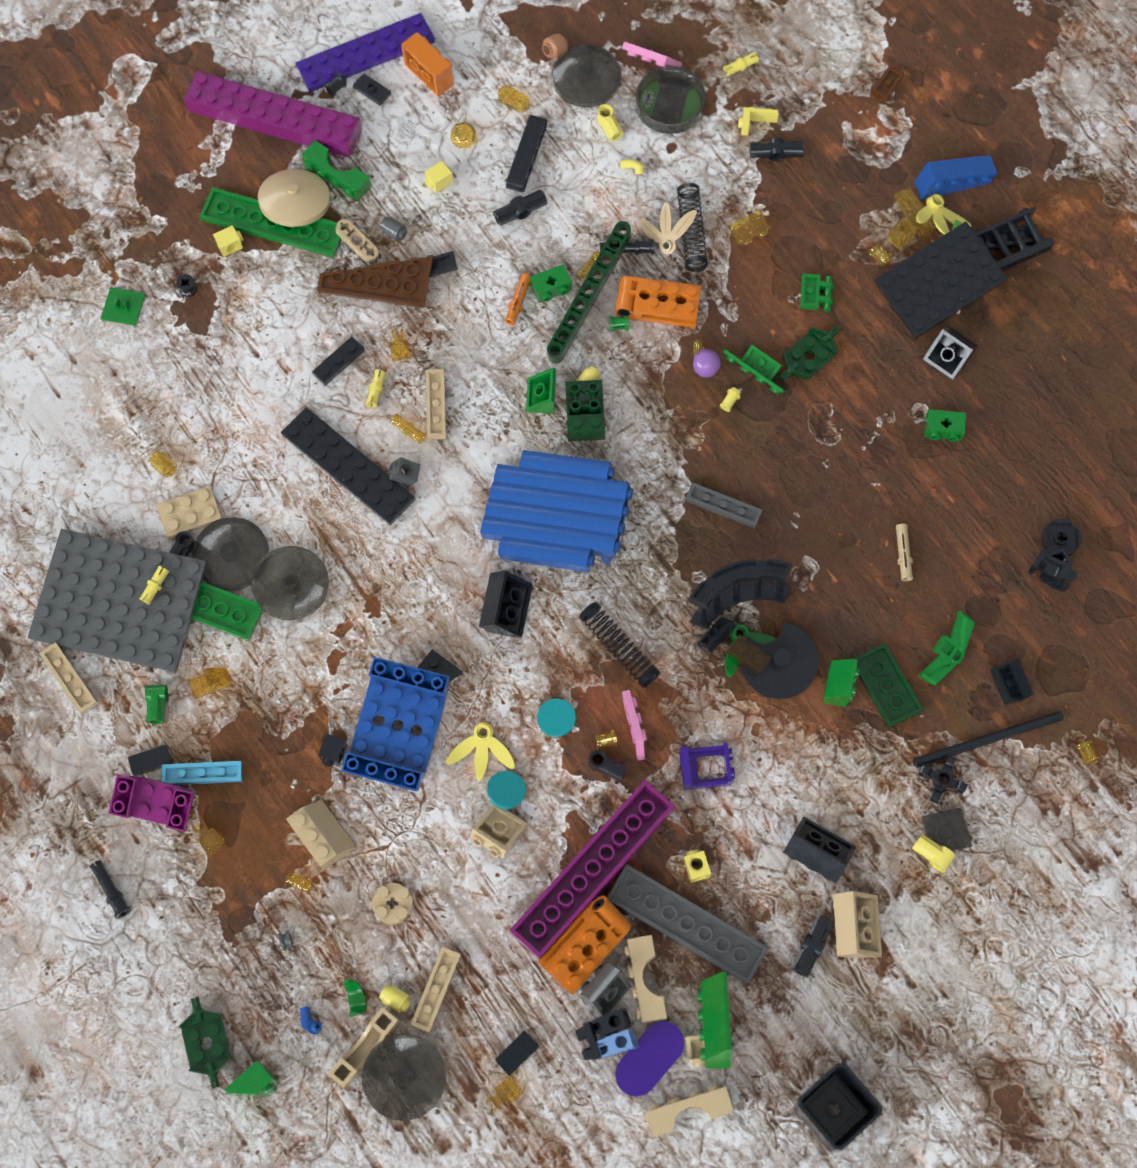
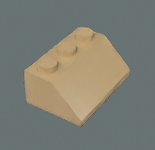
[286,800,356,871]
[833,891,882,958]

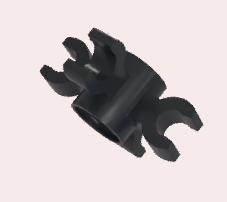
[918,756,968,804]

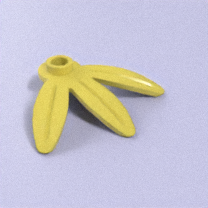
[916,194,971,235]
[446,722,515,780]

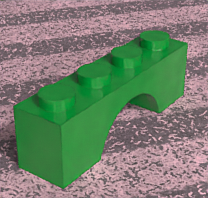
[302,140,371,201]

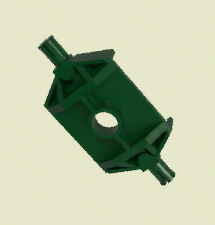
[779,325,841,382]
[179,997,232,1089]

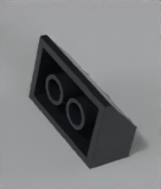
[479,570,533,638]
[783,816,856,883]

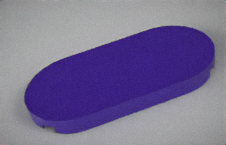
[615,1021,684,1097]

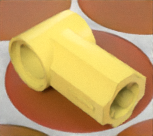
[597,104,623,142]
[912,834,956,873]

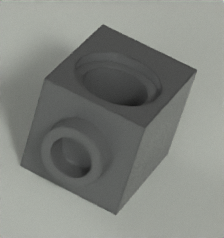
[389,457,421,486]

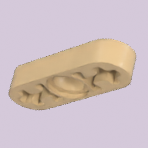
[336,219,378,263]

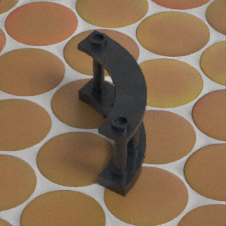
[689,559,792,629]

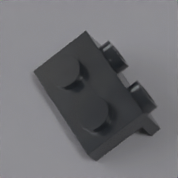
[990,659,1033,705]

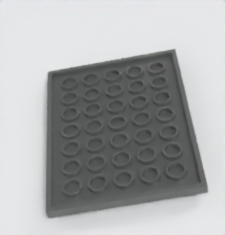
[27,529,208,673]

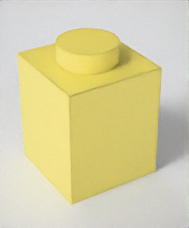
[425,161,453,193]

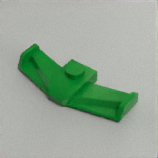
[918,611,975,686]

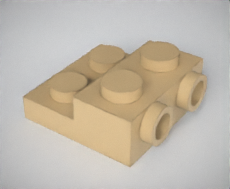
[470,804,527,859]

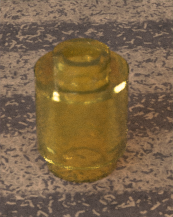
[149,451,177,478]

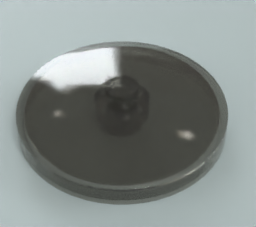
[552,45,621,108]
[192,517,270,591]
[251,546,329,620]
[361,1034,446,1121]

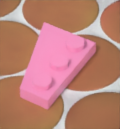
[622,690,647,761]

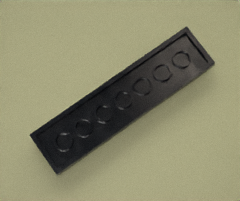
[281,407,416,526]

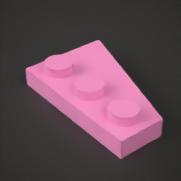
[622,42,682,70]

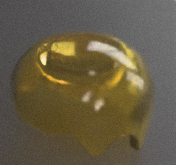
[450,122,478,148]

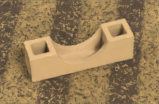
[624,935,667,1024]
[328,1007,400,1090]
[645,1084,734,1139]

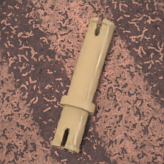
[895,524,913,581]

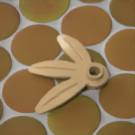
[639,202,697,255]

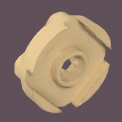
[372,883,413,925]

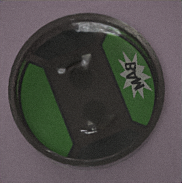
[635,66,706,134]

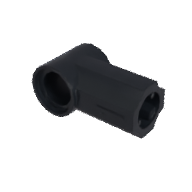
[169,531,196,557]
[588,750,628,782]

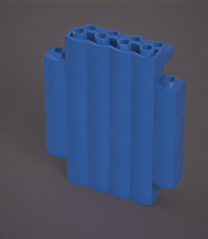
[480,450,633,573]

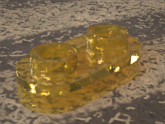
[498,86,530,113]

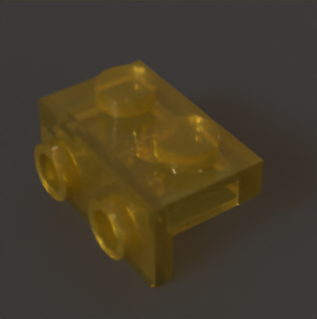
[728,209,772,246]

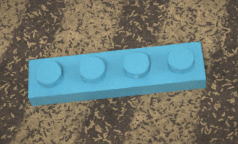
[162,761,243,785]

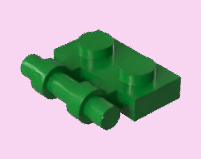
[800,273,834,312]

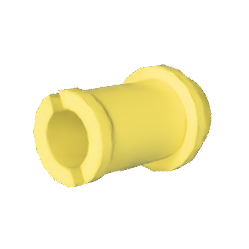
[720,387,741,412]

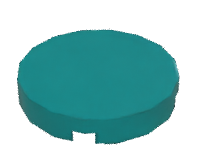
[537,698,576,738]
[486,771,526,810]

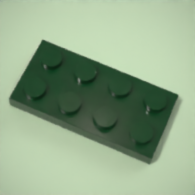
[853,643,924,729]

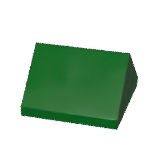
[526,368,556,414]

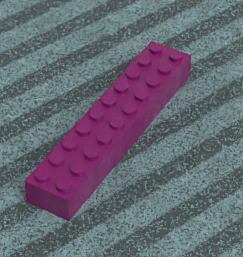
[184,71,362,158]
[509,780,675,960]

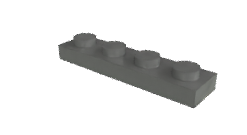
[685,482,762,528]

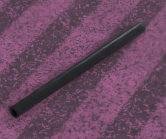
[913,711,1064,768]

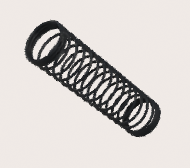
[677,182,708,272]
[579,602,660,688]

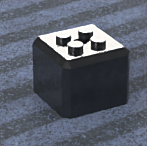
[793,1063,882,1152]

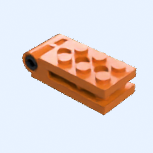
[615,276,701,328]
[537,896,631,995]

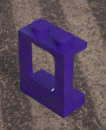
[679,742,735,790]

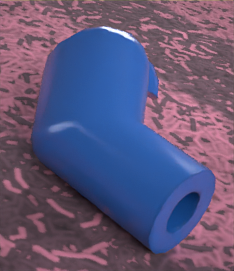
[300,1007,322,1034]

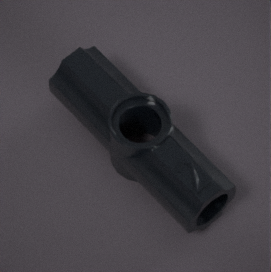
[749,138,804,161]
[493,189,547,226]
[791,914,835,978]

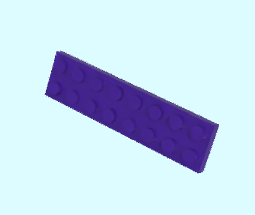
[295,13,435,93]

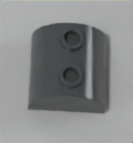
[580,962,631,1016]

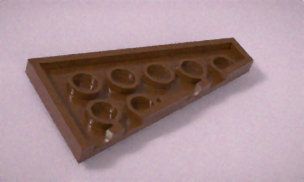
[317,255,434,308]

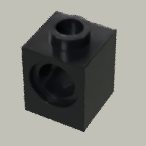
[318,734,348,767]

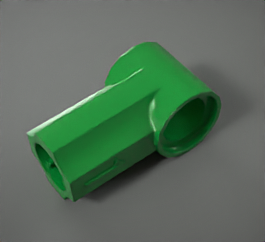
[145,684,168,724]

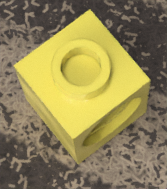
[213,225,243,257]
[684,850,711,883]

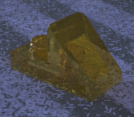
[188,667,232,699]

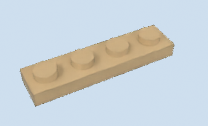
[426,369,446,440]
[39,642,98,715]
[410,947,461,1033]

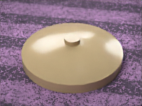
[258,169,330,227]

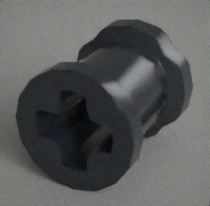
[324,73,347,96]

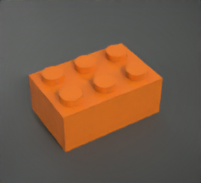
[401,32,454,97]

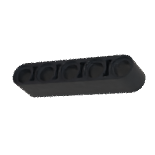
[506,115,548,193]

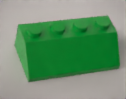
[697,972,732,1069]

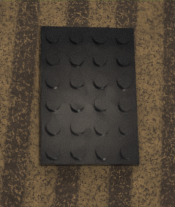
[874,221,1008,339]

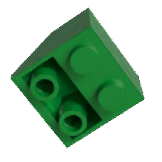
[822,659,860,708]

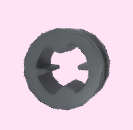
[278,930,293,951]

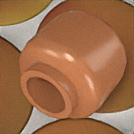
[542,33,568,59]

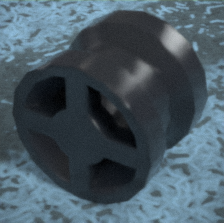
[176,274,197,297]

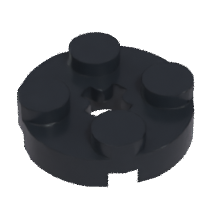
[1041,519,1081,556]

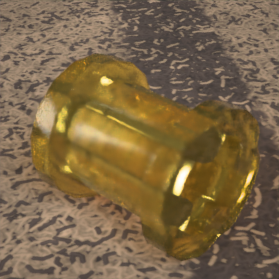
[869,243,893,267]
[594,729,618,751]
[1076,740,1101,766]

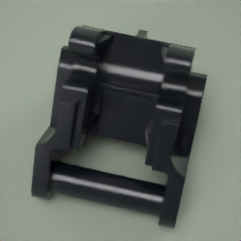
[1028,546,1077,591]

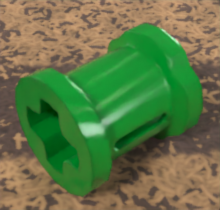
[609,315,629,332]

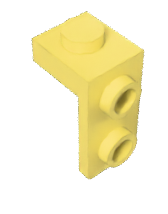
[738,107,779,136]

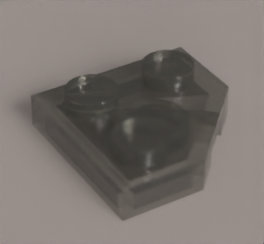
[921,807,972,852]

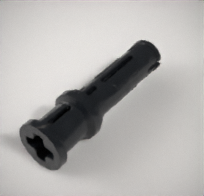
[600,239,654,255]
[89,860,132,919]

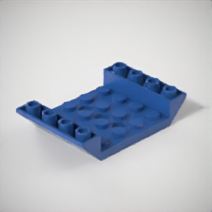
[341,657,450,792]

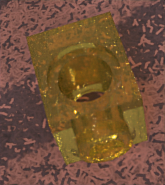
[887,217,917,250]

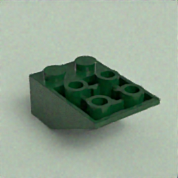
[565,380,605,442]

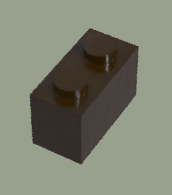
[726,634,772,676]

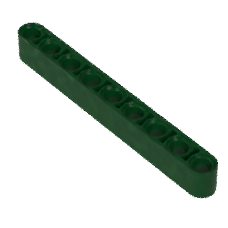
[547,221,631,364]

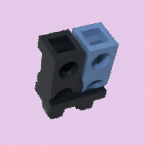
[575,1008,639,1060]

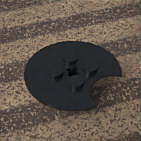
[741,622,818,699]

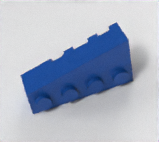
[914,155,997,200]

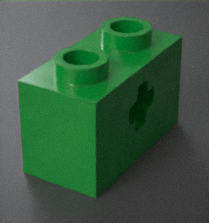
[530,264,572,303]
[924,409,966,442]

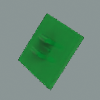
[100,287,145,326]

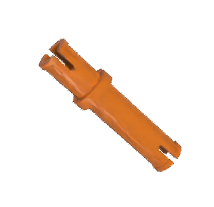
[504,273,530,325]

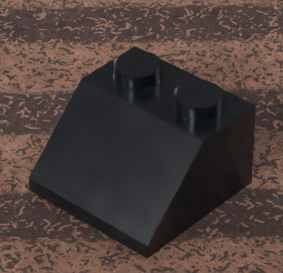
[923,325,978,380]

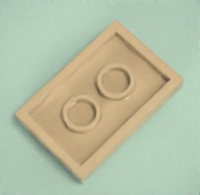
[156,486,223,540]

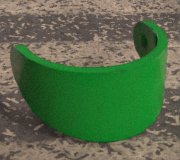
[343,979,367,1017]

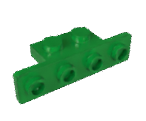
[723,345,787,395]

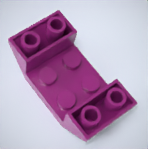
[108,774,195,832]

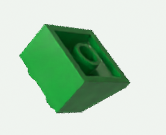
[224,1060,280,1097]

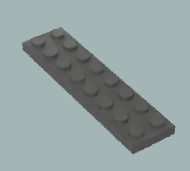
[607,864,768,985]

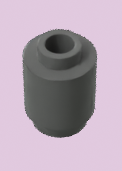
[379,217,407,241]

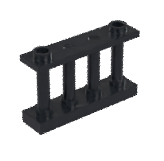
[974,207,1055,271]

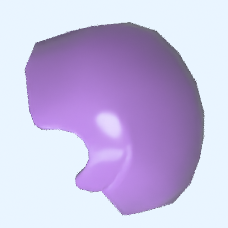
[693,348,721,378]

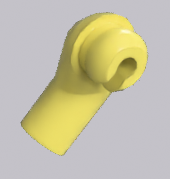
[620,159,645,174]

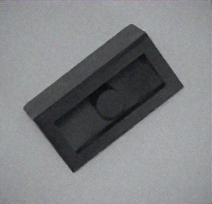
[495,1030,539,1076]

